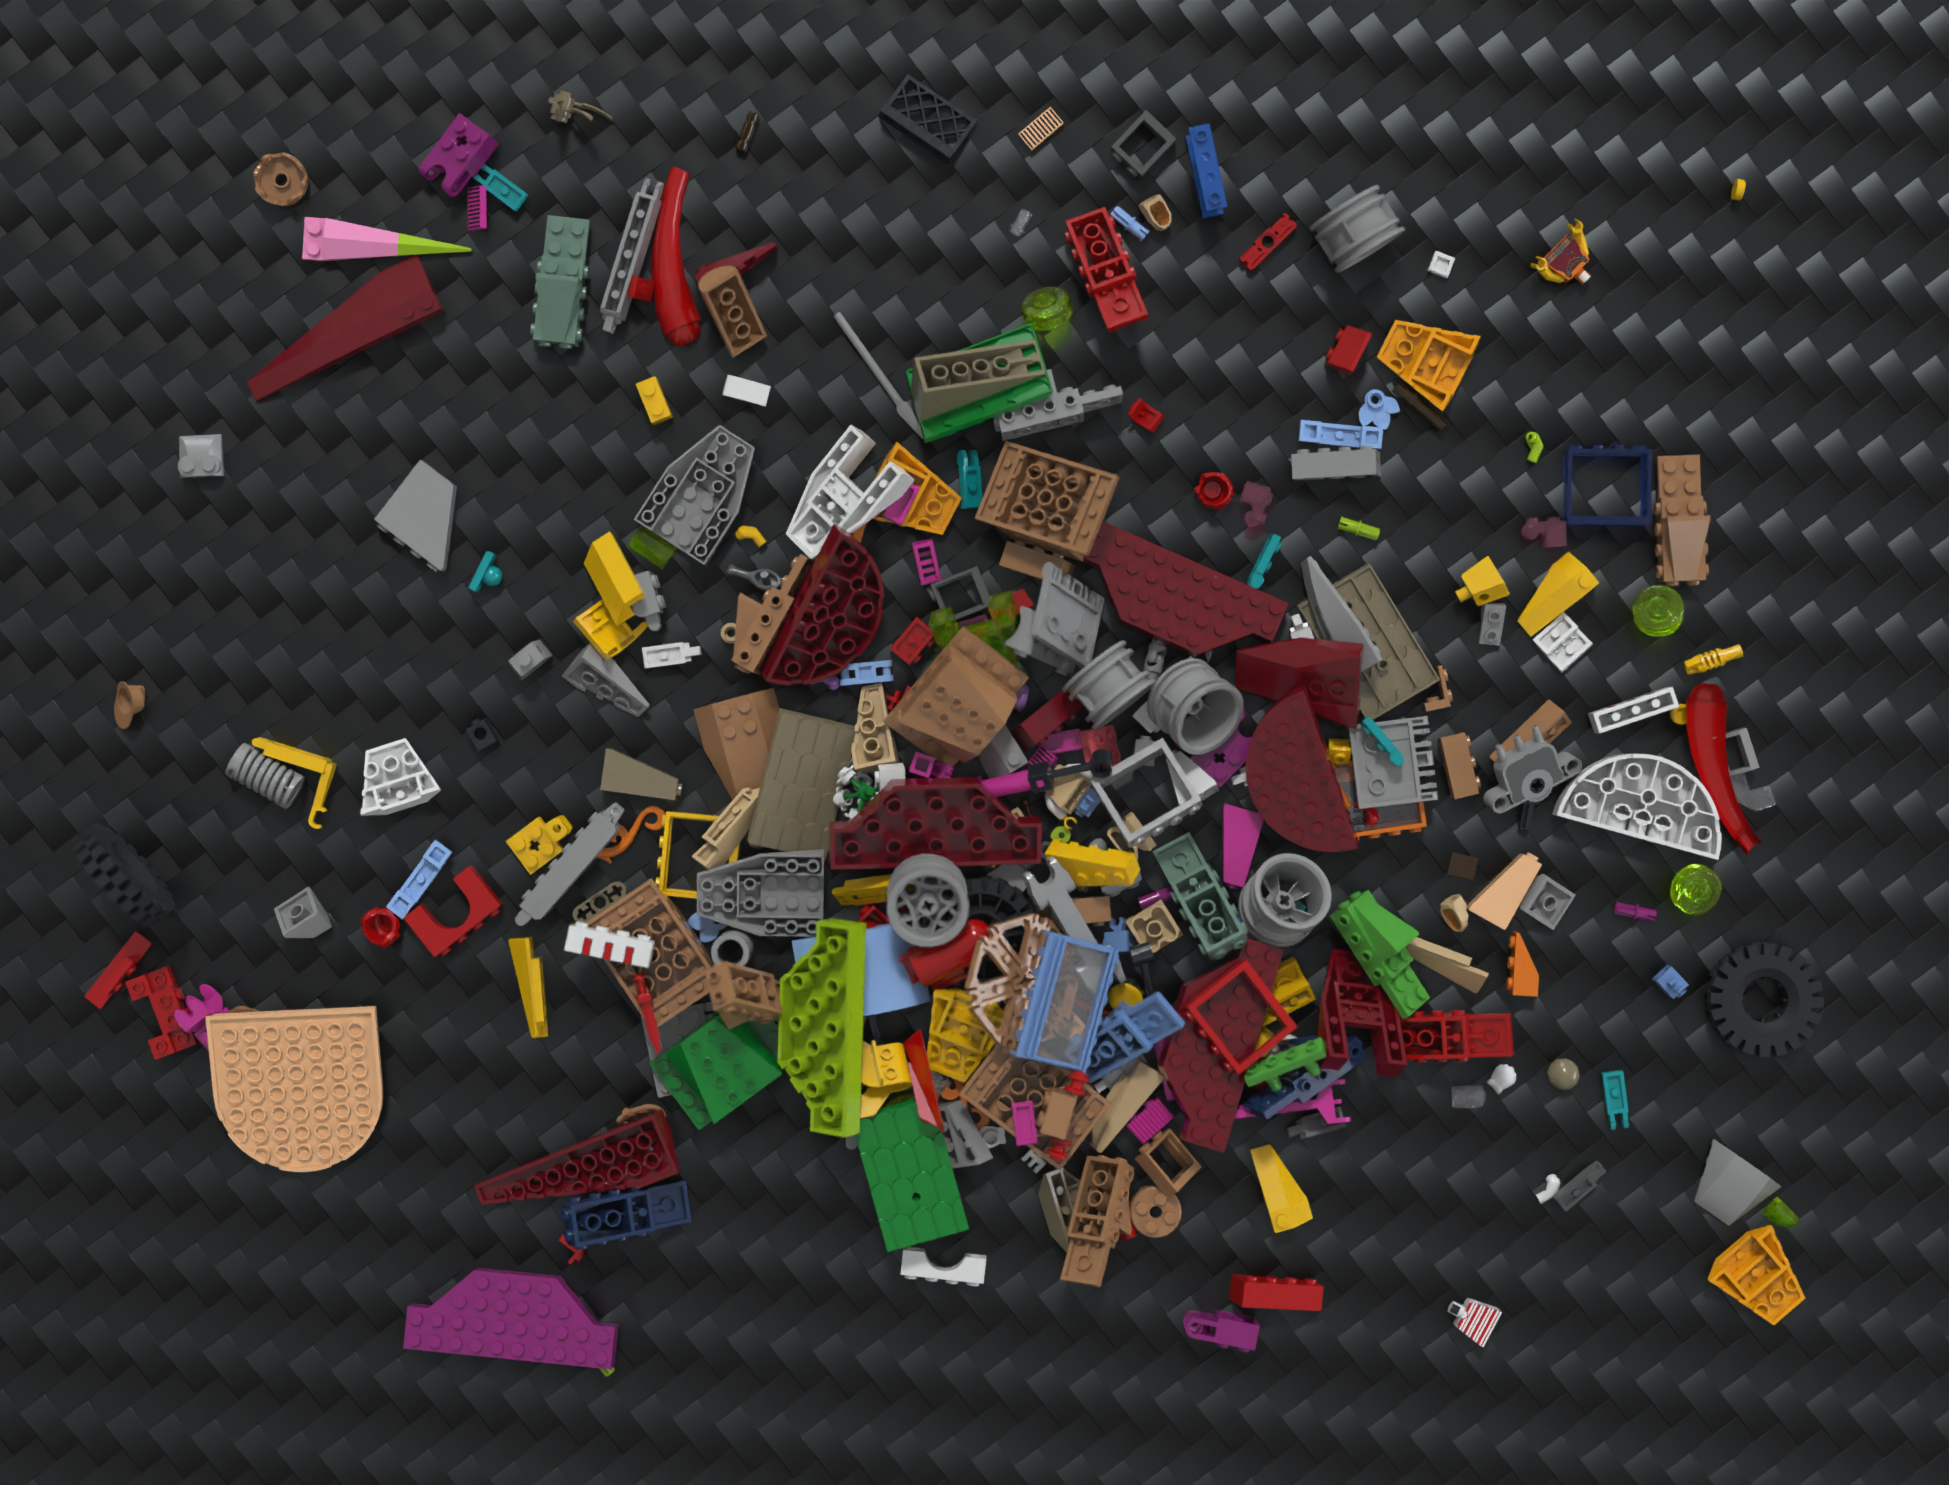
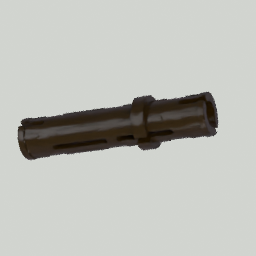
[1392,381,1448,432]

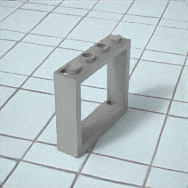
[1090,738,1202,848]

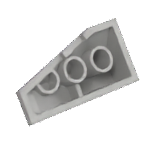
[562,643,649,717]
[979,725,1028,779]

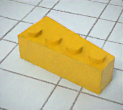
[1044,838,1141,886]

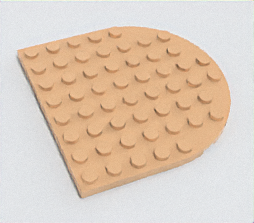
[205,1006,383,1172]

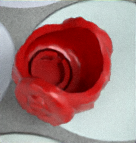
[360,907,400,949]

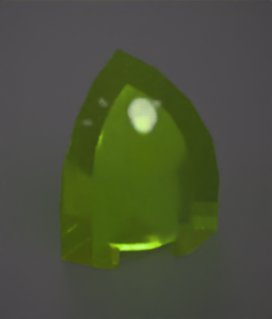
[1761,1197,1800,1227]

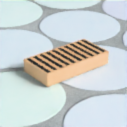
[1018,107,1064,151]

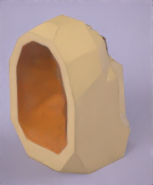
[1139,194,1172,231]
[1440,894,1469,932]

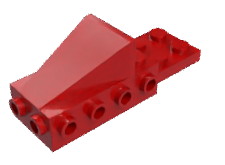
[1064,207,1148,332]
[1399,1010,1514,1063]

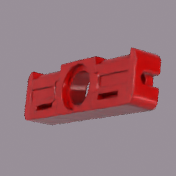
[1239,213,1297,271]

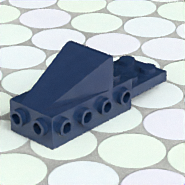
[1242,1034,1367,1120]
[561,1180,691,1250]

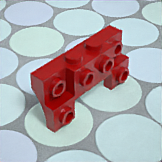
[125,965,199,1060]

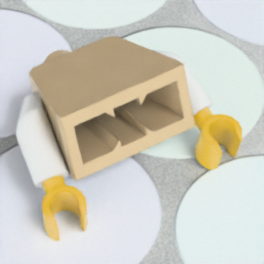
[1044,764,1095,829]

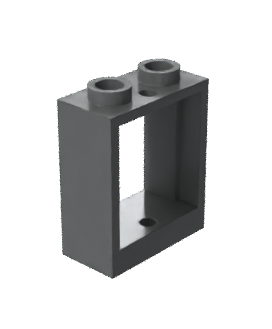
[1111,110,1176,179]
[929,566,993,624]

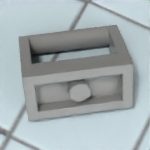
[1713,728,1760,776]

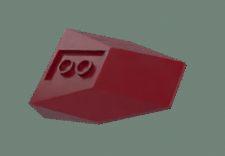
[1235,637,1364,729]

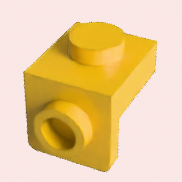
[1328,738,1351,764]

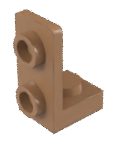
[1421,665,1453,712]

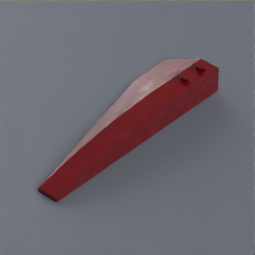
[247,255,445,401]
[474,1109,680,1205]

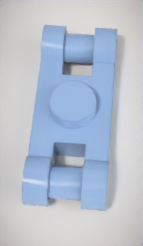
[839,660,894,686]

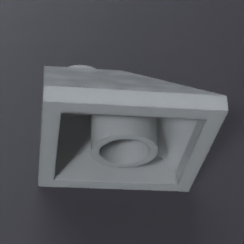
[274,886,332,938]

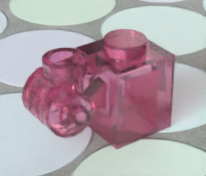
[1239,481,1273,527]
[1521,517,1567,548]

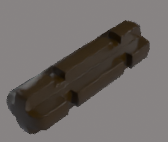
[736,111,759,152]

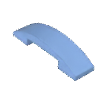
[1298,420,1383,449]
[386,840,452,919]

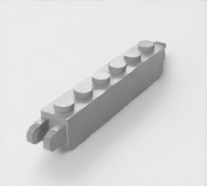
[600,178,664,334]
[515,802,625,926]

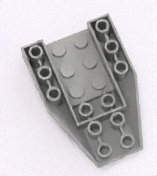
[634,425,755,566]
[697,849,824,937]

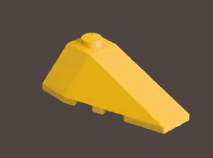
[1517,552,1599,637]
[1250,1144,1313,1233]

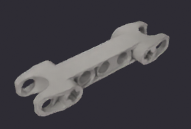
[1022,856,1126,996]

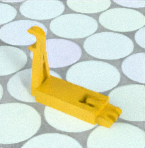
[252,737,337,829]
[832,874,916,906]

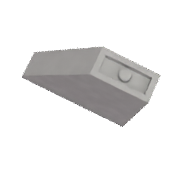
[374,460,457,572]

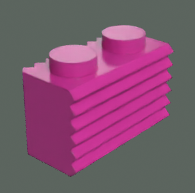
[1126,1096,1174,1144]

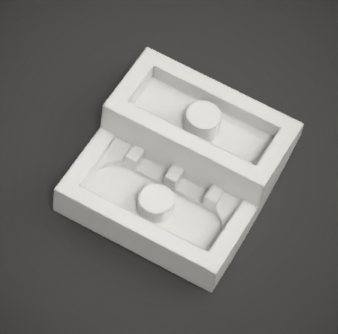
[1533,612,1593,673]

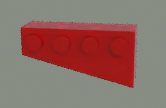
[1229,1274,1324,1311]

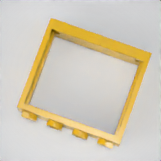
[656,811,740,899]

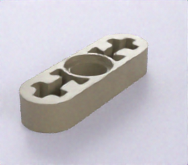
[573,881,627,923]

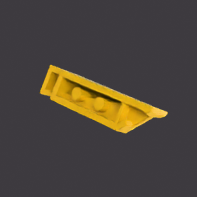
[508,937,548,1038]

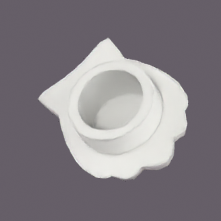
[1486,1064,1516,1094]
[979,1126,1006,1149]

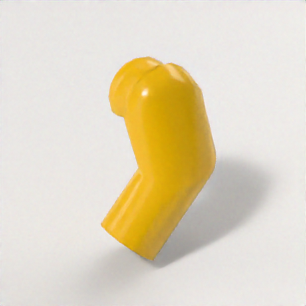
[735,526,767,548]

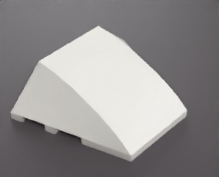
[360,738,441,816]

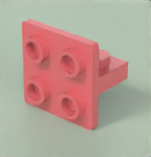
[1079,724,1121,767]

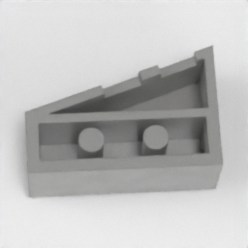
[939,1100,993,1168]

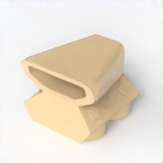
[1107,812,1156,861]
[1125,900,1183,953]

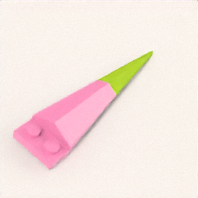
[302,217,472,262]

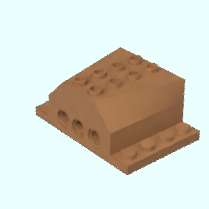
[975,441,1119,562]
[884,626,1029,767]
[586,878,713,1027]
[959,1040,1111,1171]

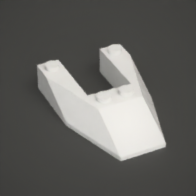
[786,425,915,560]

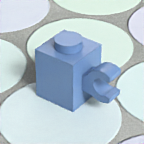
[1073,788,1100,818]
[1103,917,1136,955]
[1652,965,1689,999]

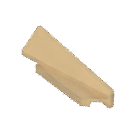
[692,787,760,870]
[1406,937,1489,993]
[1089,1059,1164,1153]

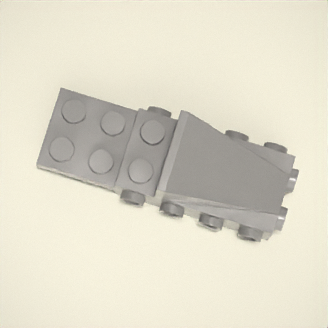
[993,369,1123,441]

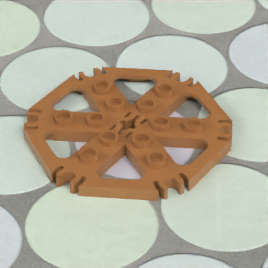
[965,913,1079,1050]

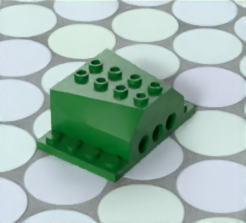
[649,1012,783,1130]

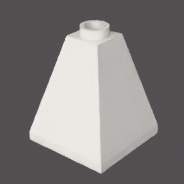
[1166,749,1219,805]

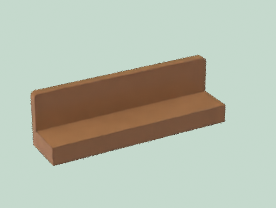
[1490,700,1572,762]

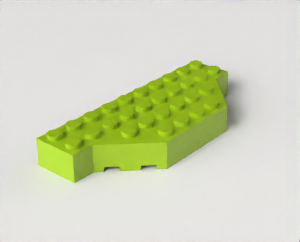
[778,918,866,1137]

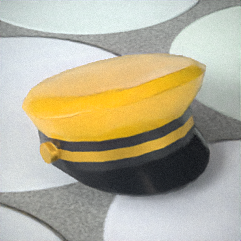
[1108,976,1145,1009]

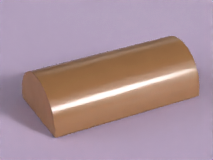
[698,266,767,358]

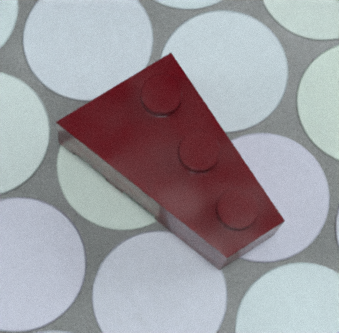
[1010,691,1082,752]

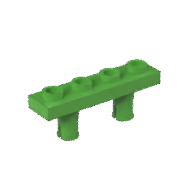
[1244,1037,1326,1092]

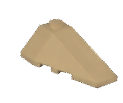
[851,683,899,772]

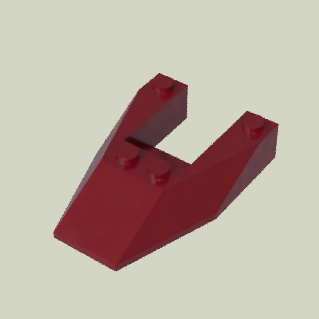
[1318,949,1407,1078]

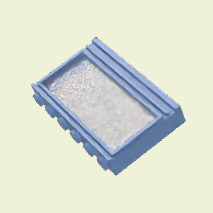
[1009,930,1119,1073]

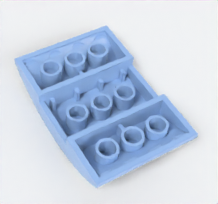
[792,923,930,1016]

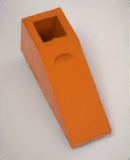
[1506,931,1539,997]

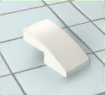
[722,375,771,407]

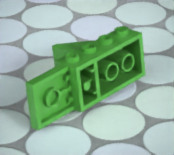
[1330,889,1430,1019]

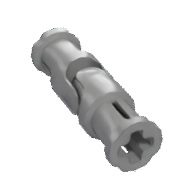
[1143,639,1167,690]

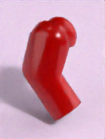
[1353,799,1379,826]

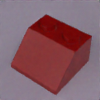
[1325,325,1372,376]

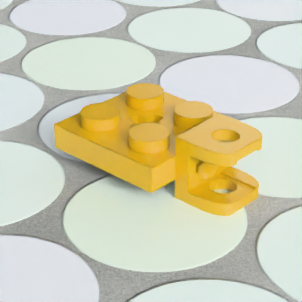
[506,815,573,875]

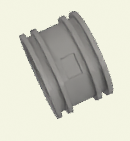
[887,854,969,947]

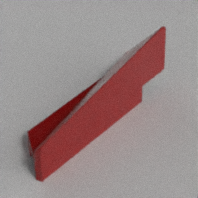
[903,1029,945,1132]

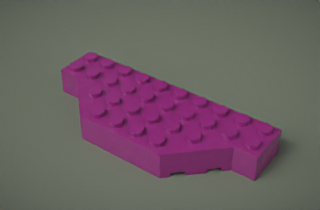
[403,1268,619,1369]

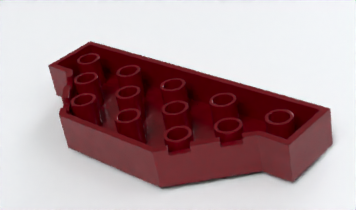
[1080,521,1289,657]
[829,777,1042,870]
[1157,938,1284,1153]

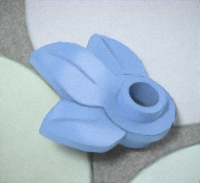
[1359,389,1400,430]
[688,912,727,942]

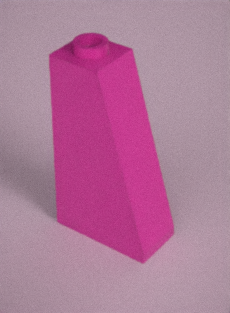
[1222,803,1264,890]

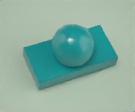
[469,551,502,592]

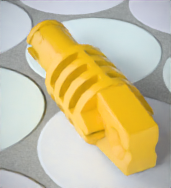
[1684,644,1743,675]

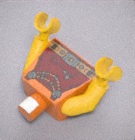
[1530,219,1591,285]

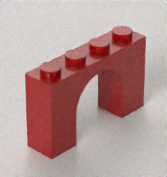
[404,865,503,957]

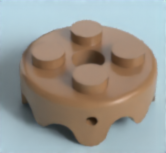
[253,152,308,207]
[1129,1185,1182,1238]

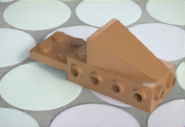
[1654,455,1710,586]
[731,554,814,675]
[705,962,783,1029]
[1061,1155,1134,1287]

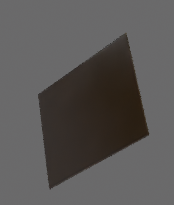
[1447,852,1479,880]

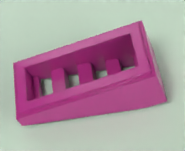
[911,538,941,586]

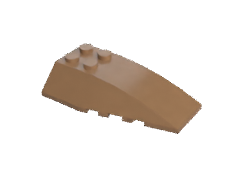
[693,688,779,800]

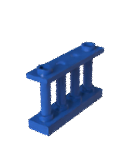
[1185,123,1227,219]

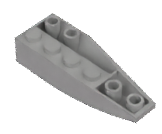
[1301,556,1382,673]

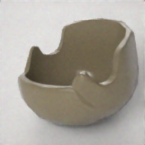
[1547,1058,1580,1090]

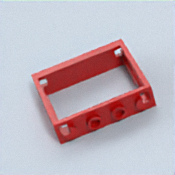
[1183,959,1297,1075]

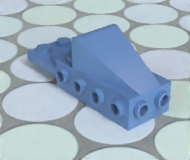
[1063,991,1185,1084]

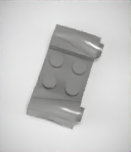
[1005,606,1076,676]

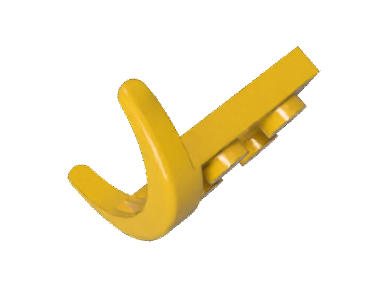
[573,599,648,660]

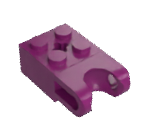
[419,113,499,197]
[1189,710,1252,787]
[1183,1310,1260,1352]

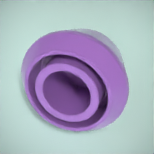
[1014,683,1029,711]

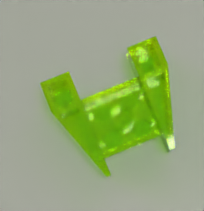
[929,591,1018,666]

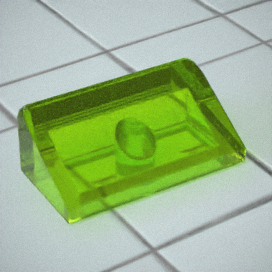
[629,525,677,569]

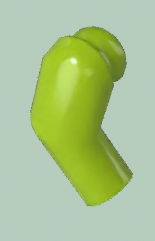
[1526,432,1544,464]

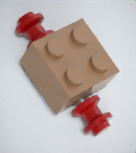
[1037,1070,1090,1162]

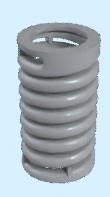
[225,743,305,809]
[711,929,754,966]

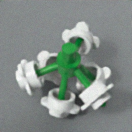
[833,765,879,821]

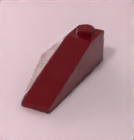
[694,242,777,283]

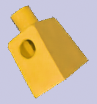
[1455,556,1510,606]

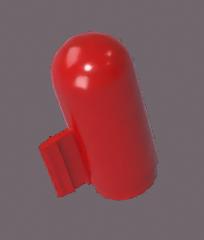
[898,919,990,990]

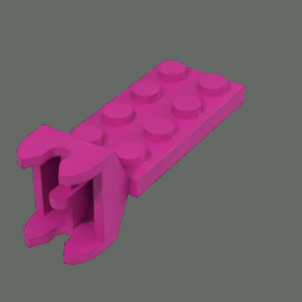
[174,984,230,1051]
[1234,1079,1351,1124]

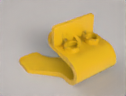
[860,1040,912,1119]

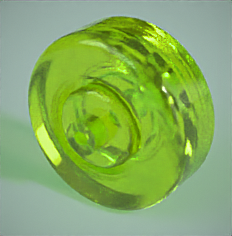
[1021,286,1073,331]
[1632,585,1684,636]
[1670,864,1722,916]

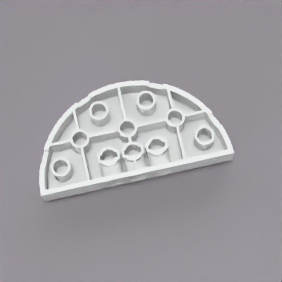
[1552,753,1722,860]

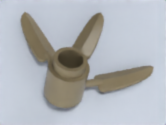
[548,91,612,124]

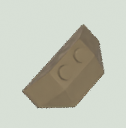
[1038,1168,1080,1253]

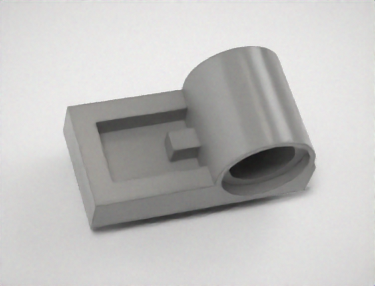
[1478,602,1506,646]

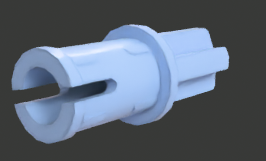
[1110,206,1149,241]

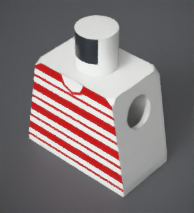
[1447,1298,1502,1347]

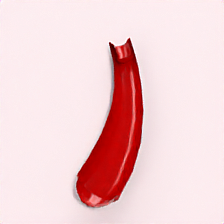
[651,167,702,347]
[1686,683,1762,856]

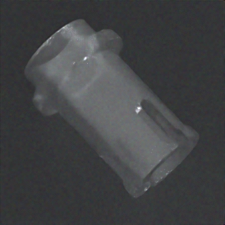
[1009,209,1033,237]

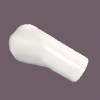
[1536,1174,1560,1204]

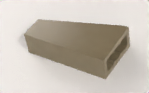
[600,748,683,800]

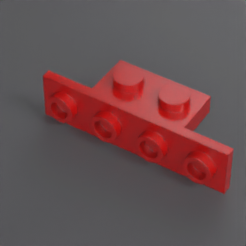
[84,931,153,1009]

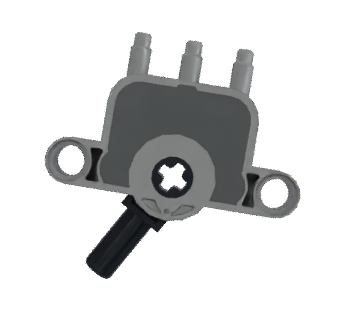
[1483,725,1582,830]

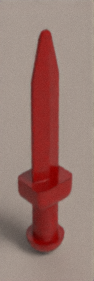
[633,973,660,1053]

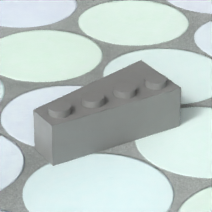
[1291,446,1381,481]

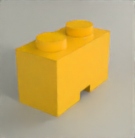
[636,376,673,425]

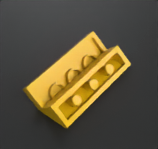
[584,531,645,626]
[1261,956,1316,1028]

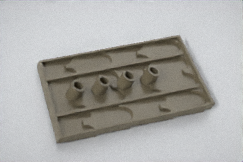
[1297,563,1440,720]
[747,708,855,860]

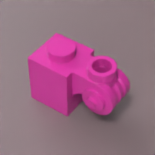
[909,751,954,778]

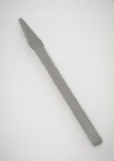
[833,312,924,439]

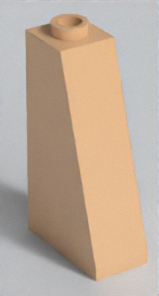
[1466,852,1542,930]

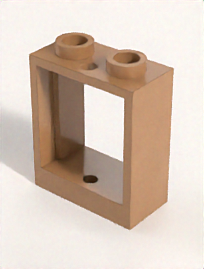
[1135,1128,1202,1197]

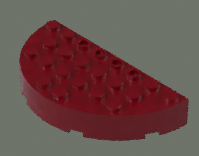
[759,524,884,685]
[1246,686,1359,852]

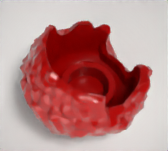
[1194,472,1234,510]

